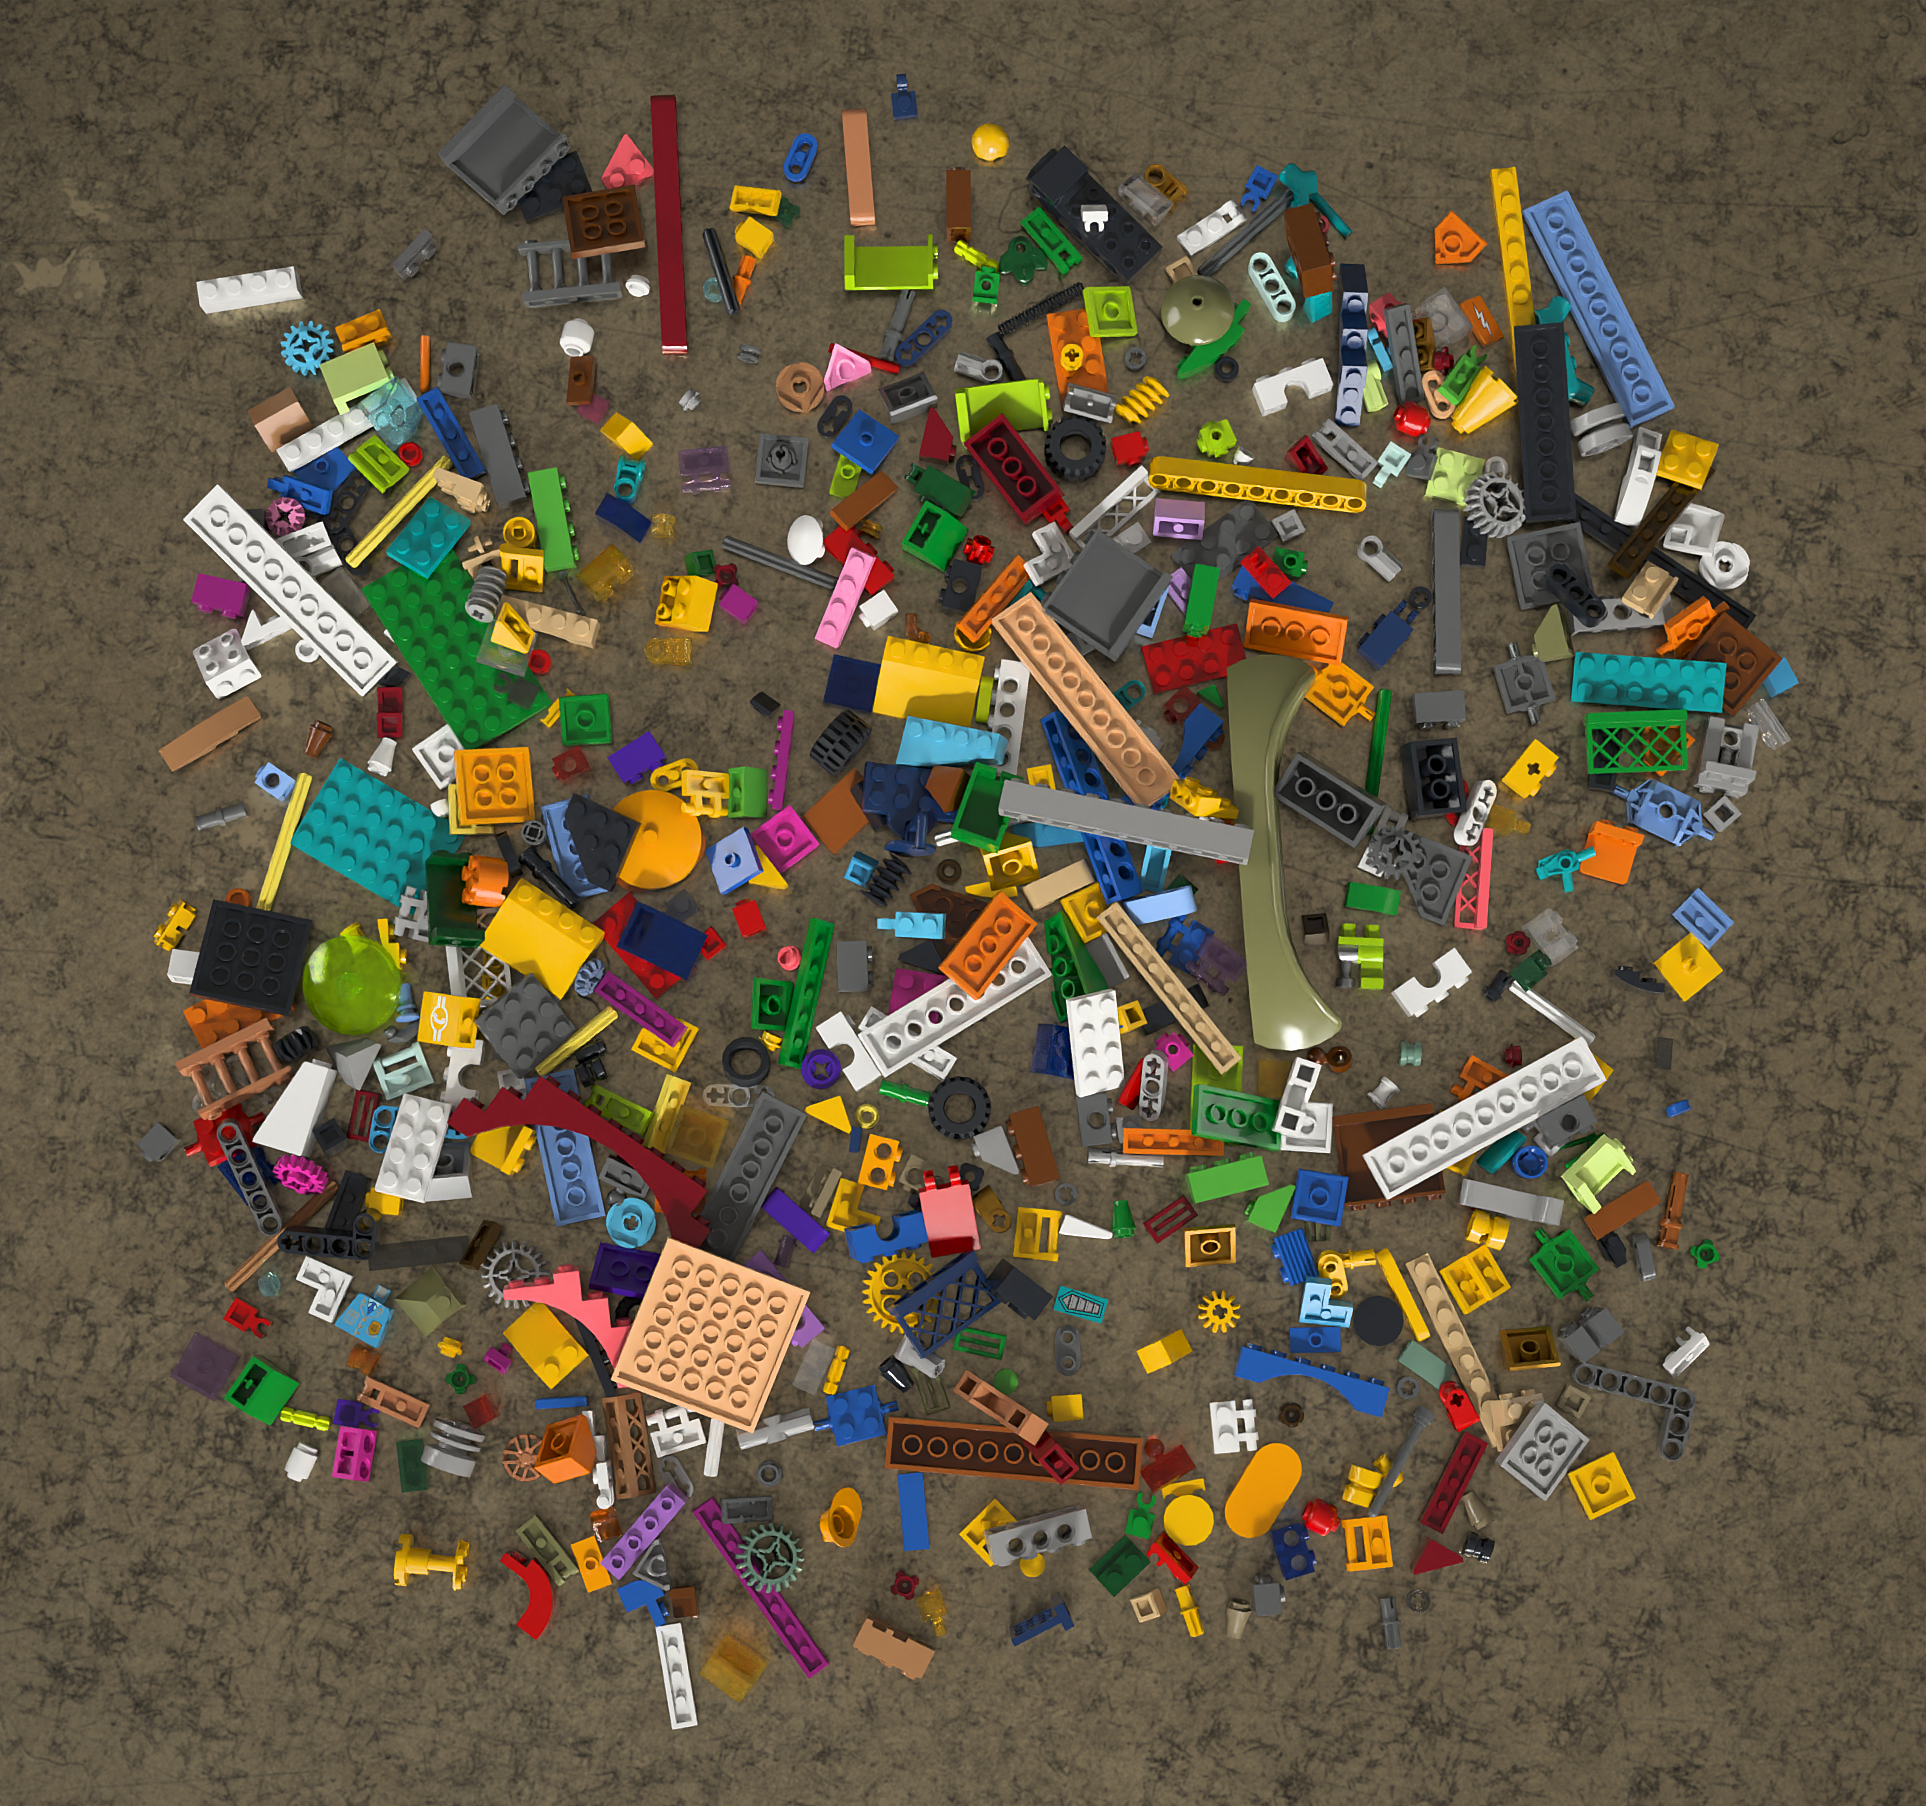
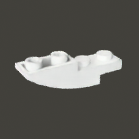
[1614,427,1662,528]

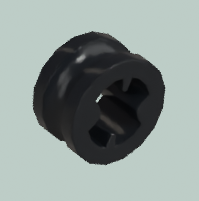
[1408,586,1432,610]

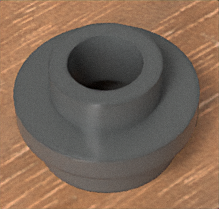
[756,1461,782,1487]

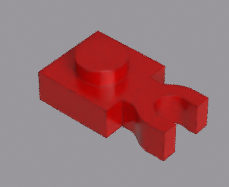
[223,1297,272,1339]

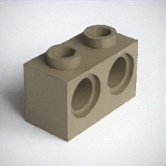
[898,1154,950,1194]

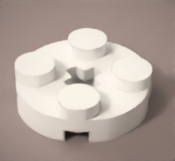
[1698,541,1750,592]

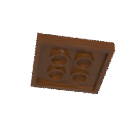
[562,184,645,260]
[1684,612,1784,717]

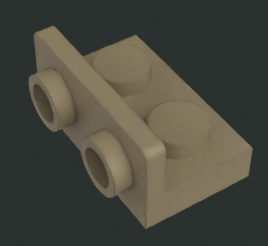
[799,1163,843,1218]

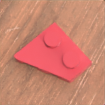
[601,134,654,189]

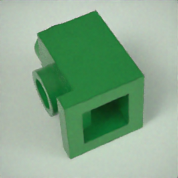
[972,265,1001,304]

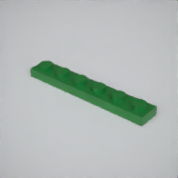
[778,918,835,1069]

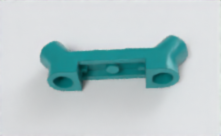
[1278,163,1318,279]
[1534,296,1595,407]

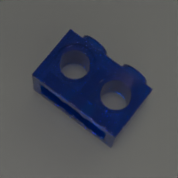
[1269,1520,1317,1581]

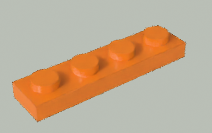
[956,555,1030,642]
[1123,1128,1224,1156]

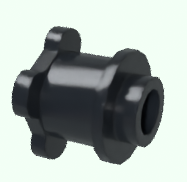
[959,1163,984,1191]

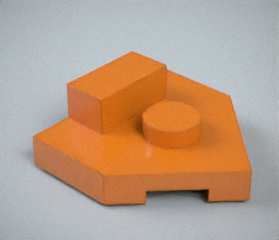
[1435,210,1488,264]
[1641,726,1696,777]

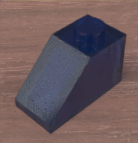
[595,493,652,543]

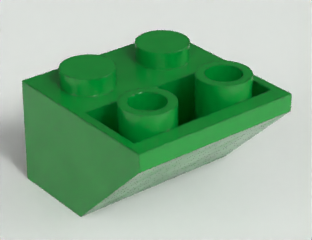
[901,501,969,573]
[224,1355,300,1426]

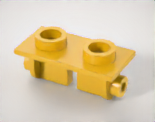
[153,899,197,952]

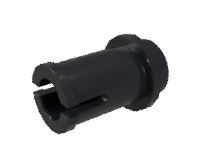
[1483,970,1513,1003]
[574,1038,607,1063]

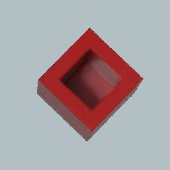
[732,898,767,938]

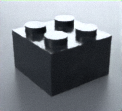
[985,1258,1053,1320]

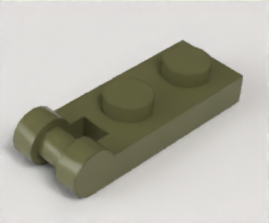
[516,1514,580,1586]

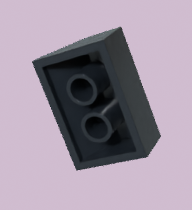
[1400,738,1467,820]

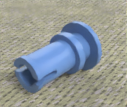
[395,983,420,1023]

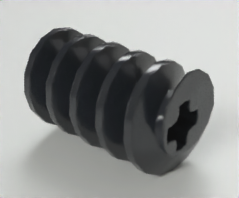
[859,852,912,907]

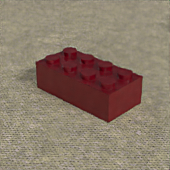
[963,413,1065,525]

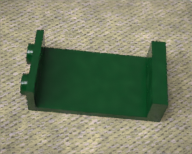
[425,850,485,949]

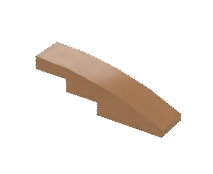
[159,696,261,772]

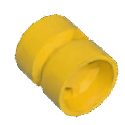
[503,517,539,549]
[1466,1208,1510,1250]
[1341,1465,1383,1508]

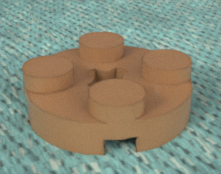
[776,362,825,413]

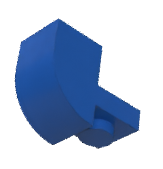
[617,1578,670,1627]

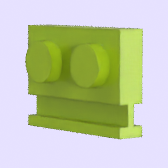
[348,434,409,494]

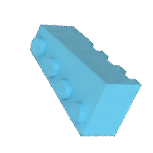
[896,716,1009,769]

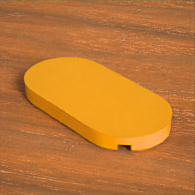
[1224,1443,1302,1538]

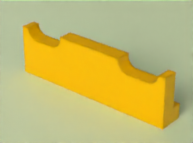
[540,688,576,728]
[1161,1478,1206,1498]

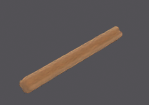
[224,1180,340,1292]

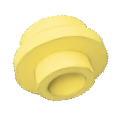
[854,1104,879,1129]

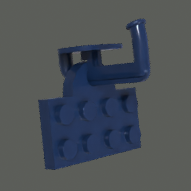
[862,761,958,857]

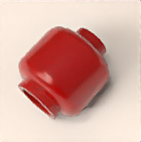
[1393,401,1431,437]
[1301,1498,1341,1536]

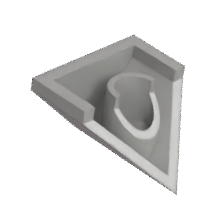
[325,1038,381,1091]
[632,1537,672,1591]

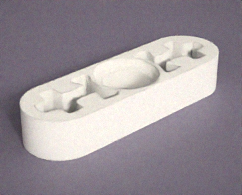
[1454,780,1497,846]

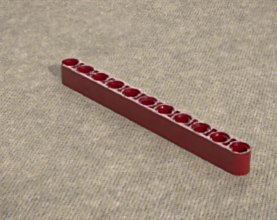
[650,94,688,355]

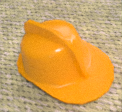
[820,1487,862,1548]

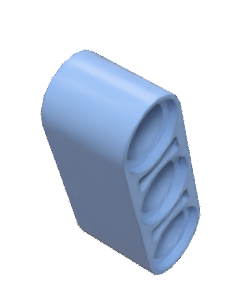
[1122,885,1197,925]

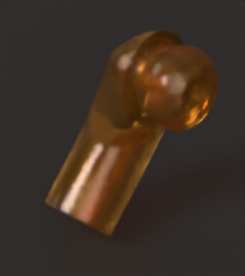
[905,613,930,644]

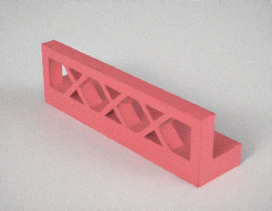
[1453,828,1493,930]

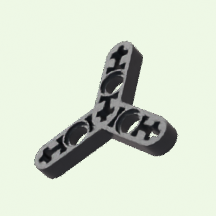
[279,470,372,578]

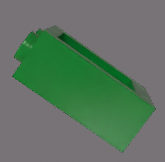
[1182,564,1220,637]

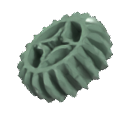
[735,1523,804,1593]

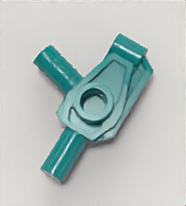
[1535,846,1596,892]

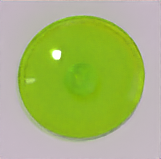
[302,935,401,1035]

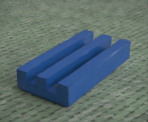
[535,1395,589,1409]

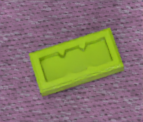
[829,454,862,499]

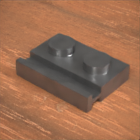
[392,228,437,281]

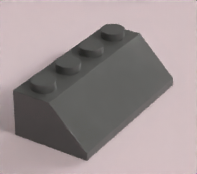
[1274,751,1387,848]

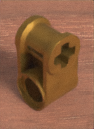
[1143,164,1189,211]
[971,1185,1011,1233]

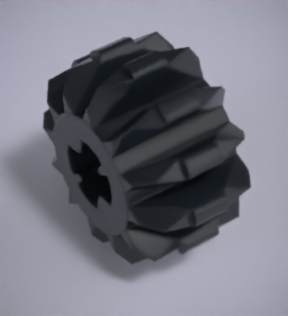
[273,1026,319,1064]

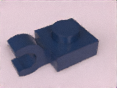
[891,73,918,120]

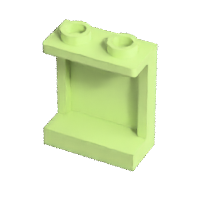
[319,342,396,415]
[1561,1134,1636,1214]

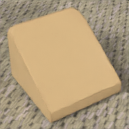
[1130,1588,1167,1623]

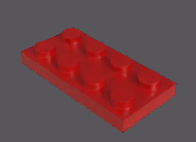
[1141,623,1246,695]
[592,892,695,1000]

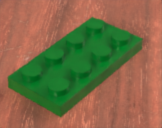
[1191,1084,1281,1151]

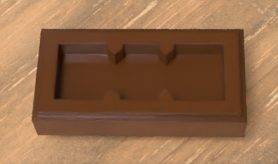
[566,355,597,406]

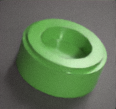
[993,1369,1018,1394]

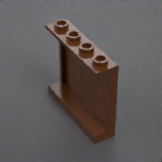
[1332,1103,1446,1211]

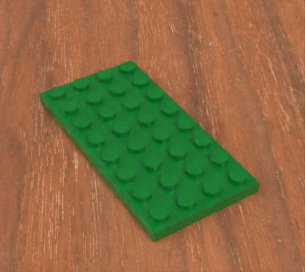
[361,549,552,750]

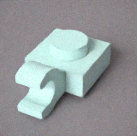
[1373,442,1411,488]

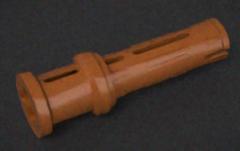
[1656,1172,1689,1250]

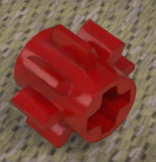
[963,535,995,565]

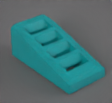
[1303,291,1332,323]

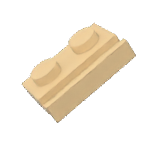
[1621,561,1679,619]

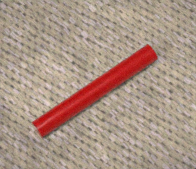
[828,343,901,374]

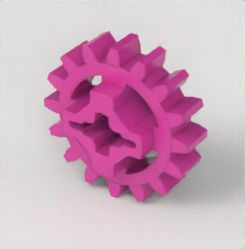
[272,1154,329,1195]

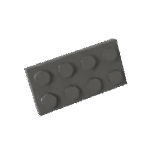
[1170,500,1279,582]

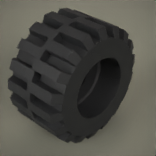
[1044,414,1107,482]
[809,709,872,776]
[928,1076,991,1140]

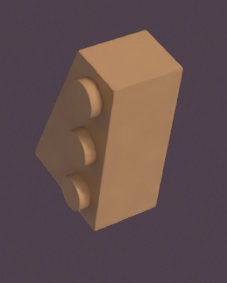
[852,1613,935,1680]

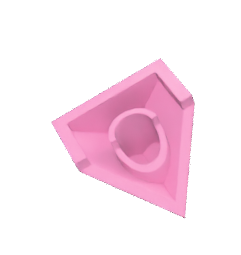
[824,343,871,392]

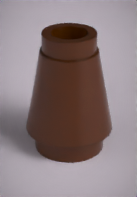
[303,719,333,758]

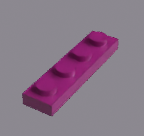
[768,710,795,812]
[594,971,688,1048]

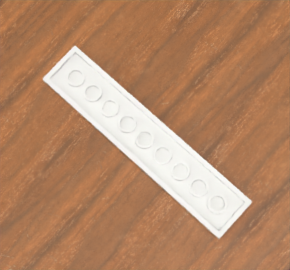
[183,484,398,697]
[1362,1036,1607,1200]

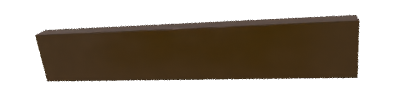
[1608,467,1716,579]

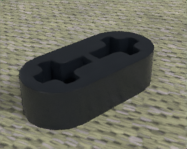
[817,395,853,440]
[956,455,984,502]
[495,831,523,878]

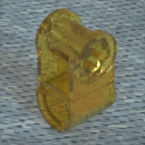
[645,637,692,665]

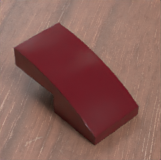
[377,686,404,738]

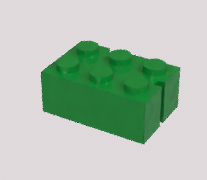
[950,762,1024,854]

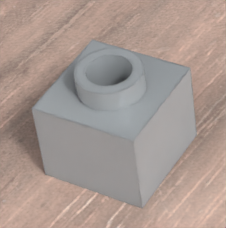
[1703,795,1742,832]

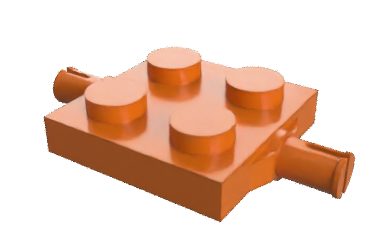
[1656,596,1730,660]

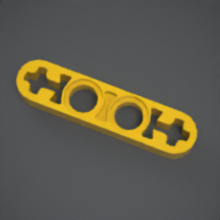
[1375,1248,1430,1342]

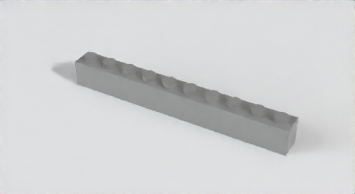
[998,778,1254,865]

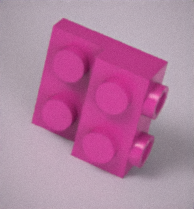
[888,968,945,1027]

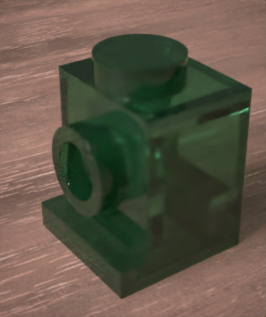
[1510,949,1552,992]

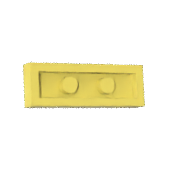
[642,1074,691,1154]

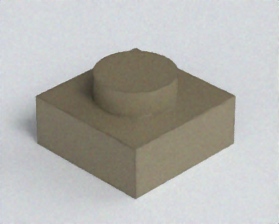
[1556,1384,1591,1419]

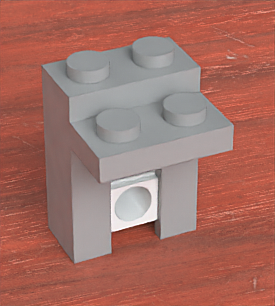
[1693,716,1759,799]

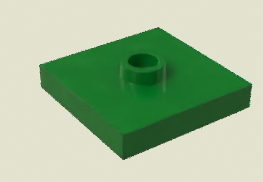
[559,693,613,747]

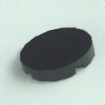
[1353,1296,1404,1346]

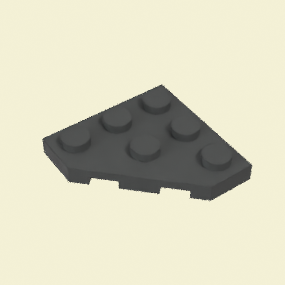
[1394,830,1473,926]

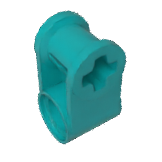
[614,455,646,505]

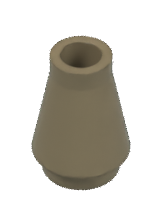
[1461,1490,1495,1530]
[1226,1598,1252,1639]

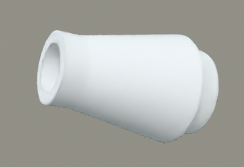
[368,738,397,776]

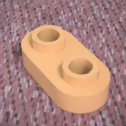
[1422,370,1456,419]

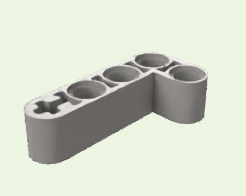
[1458,1179,1564,1226]

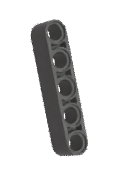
[217,1118,283,1236]

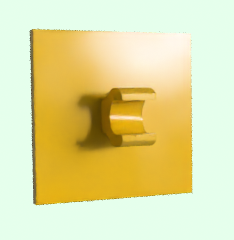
[1653,933,1723,1002]

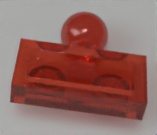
[1140,1438,1196,1494]

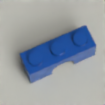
[844,1209,928,1263]

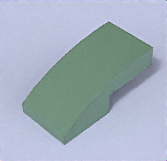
[1397,1339,1456,1390]

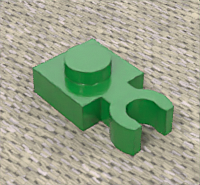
[1124,1491,1156,1539]

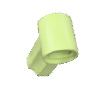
[1363,360,1389,412]

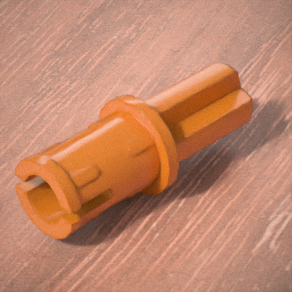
[732,255,756,305]

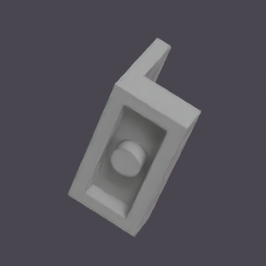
[1085,933,1129,989]

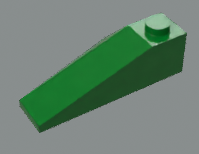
[1044,911,1108,1023]

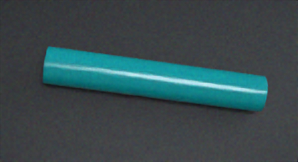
[1309,193,1353,238]

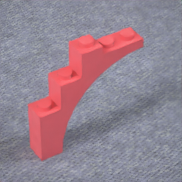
[503,1264,634,1388]

